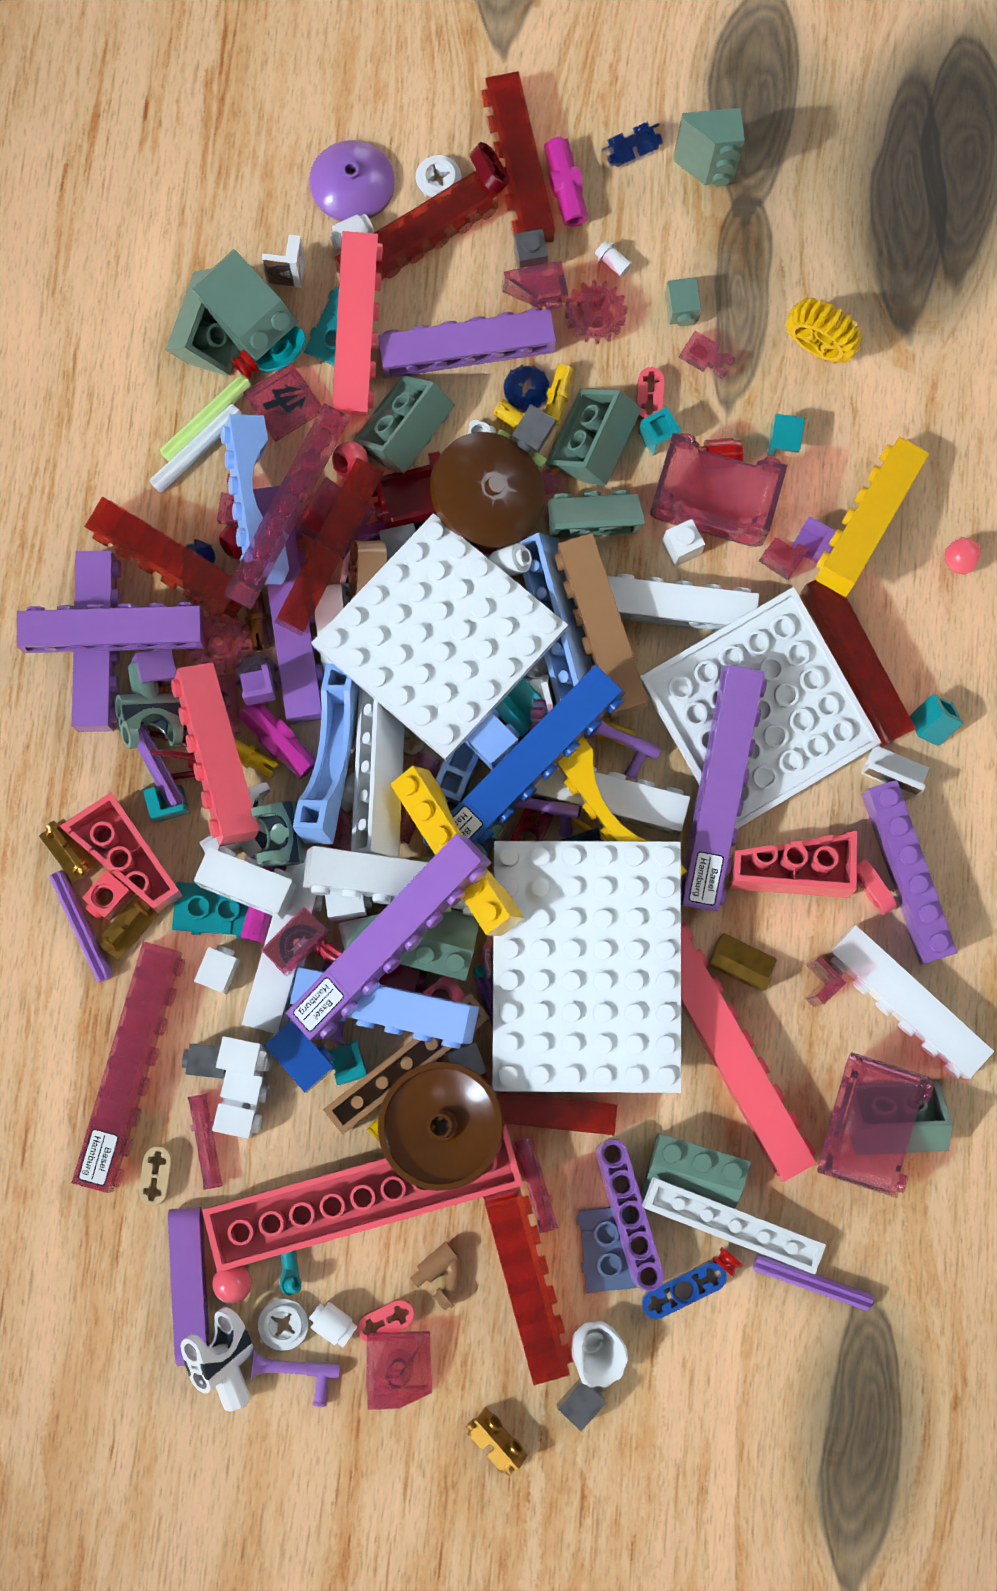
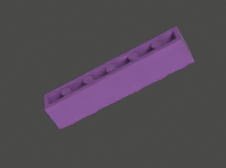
[378,308,556,379]
[72,551,121,732]
[17,602,204,653]
[861,780,957,965]

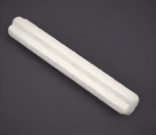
[150,404,242,492]

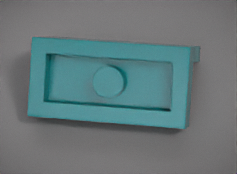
[495,677,548,738]

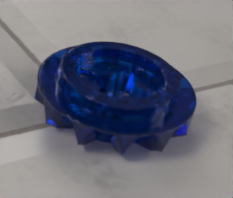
[503,364,550,410]

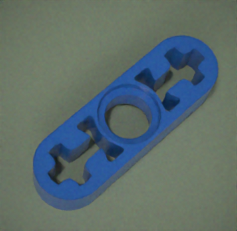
[641,1261,727,1319]

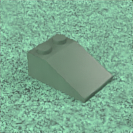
[191,249,298,361]

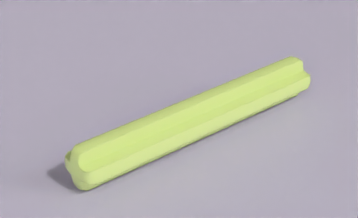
[160,374,252,461]

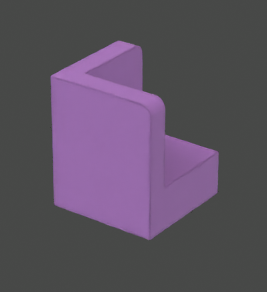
[791,517,836,563]
[131,649,176,687]
[240,664,276,706]

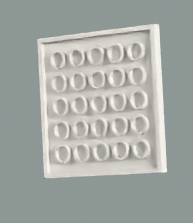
[311,513,568,761]
[640,587,881,829]

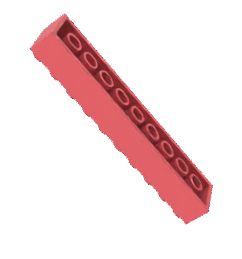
[202,1124,523,1273]

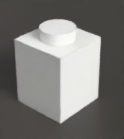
[662,519,705,566]
[194,945,240,994]

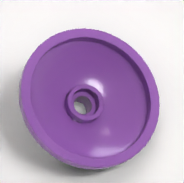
[309,140,395,221]

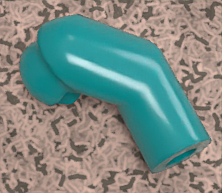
[279,1250,302,1296]

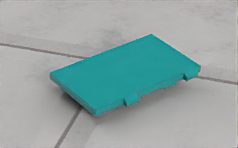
[304,287,339,366]
[172,882,249,939]

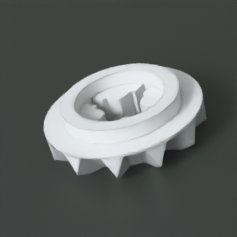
[416,155,461,201]
[258,1298,309,1351]

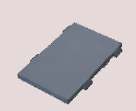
[576,1206,636,1293]

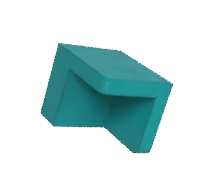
[638,406,682,455]
[767,414,805,457]
[909,693,963,746]
[143,785,190,823]
[330,1040,368,1086]

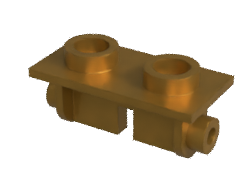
[39,818,99,884]
[96,895,159,961]
[466,1407,527,1476]

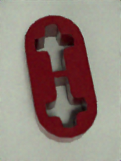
[469,142,510,194]

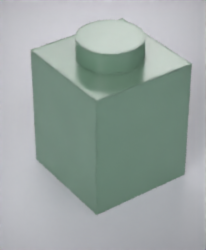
[665,277,701,326]

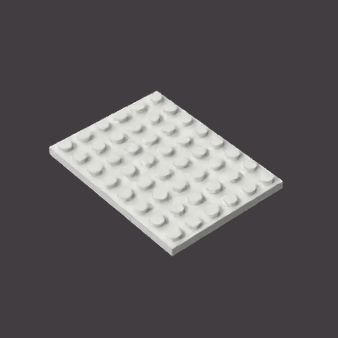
[493,841,681,1093]

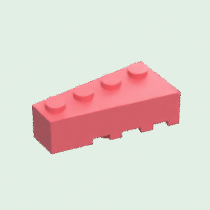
[60,792,183,913]
[729,831,857,898]

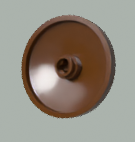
[430,432,545,550]
[378,1062,504,1191]

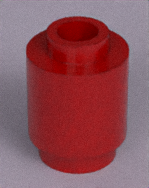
[699,438,743,469]

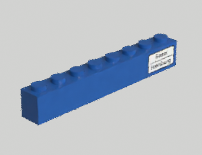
[423,665,625,850]

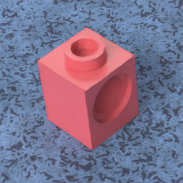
[82,870,134,920]
[421,976,467,1002]

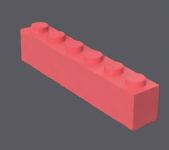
[332,231,383,416]
[171,662,259,847]

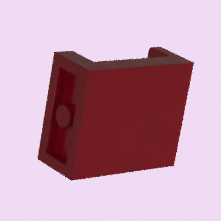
[368,451,440,529]

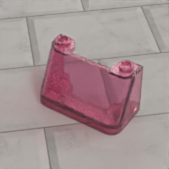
[650,433,788,547]
[817,1052,934,1198]

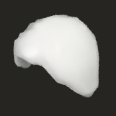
[571,1321,629,1388]

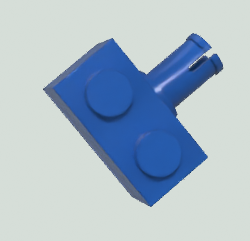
[264,1021,336,1093]

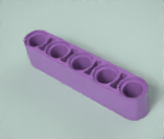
[595,1140,664,1291]
[168,1207,210,1366]

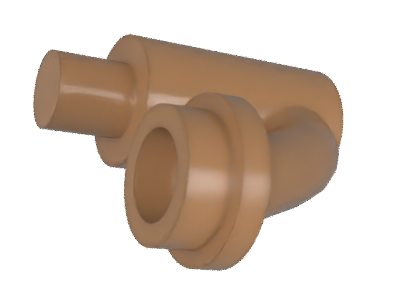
[410,1241,460,1310]

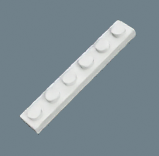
[642,1177,826,1274]

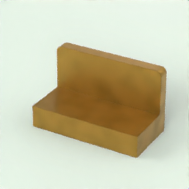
[708,933,777,992]

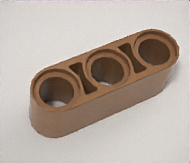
[349,540,387,602]

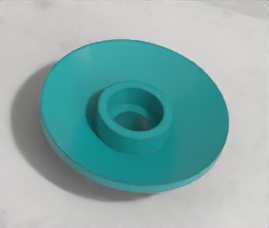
[254,326,306,372]

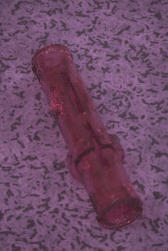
[187,1093,223,1190]
[514,1137,559,1233]

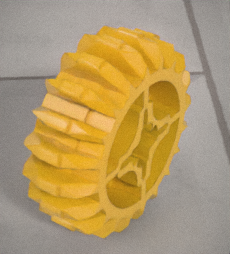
[785,298,863,364]

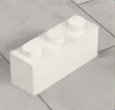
[193,846,298,920]
[216,1036,274,1077]

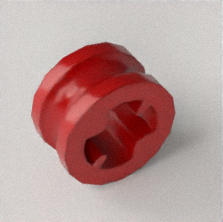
[231,350,260,380]
[712,1247,743,1277]

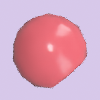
[332,441,369,479]
[945,537,981,575]
[212,1266,252,1304]

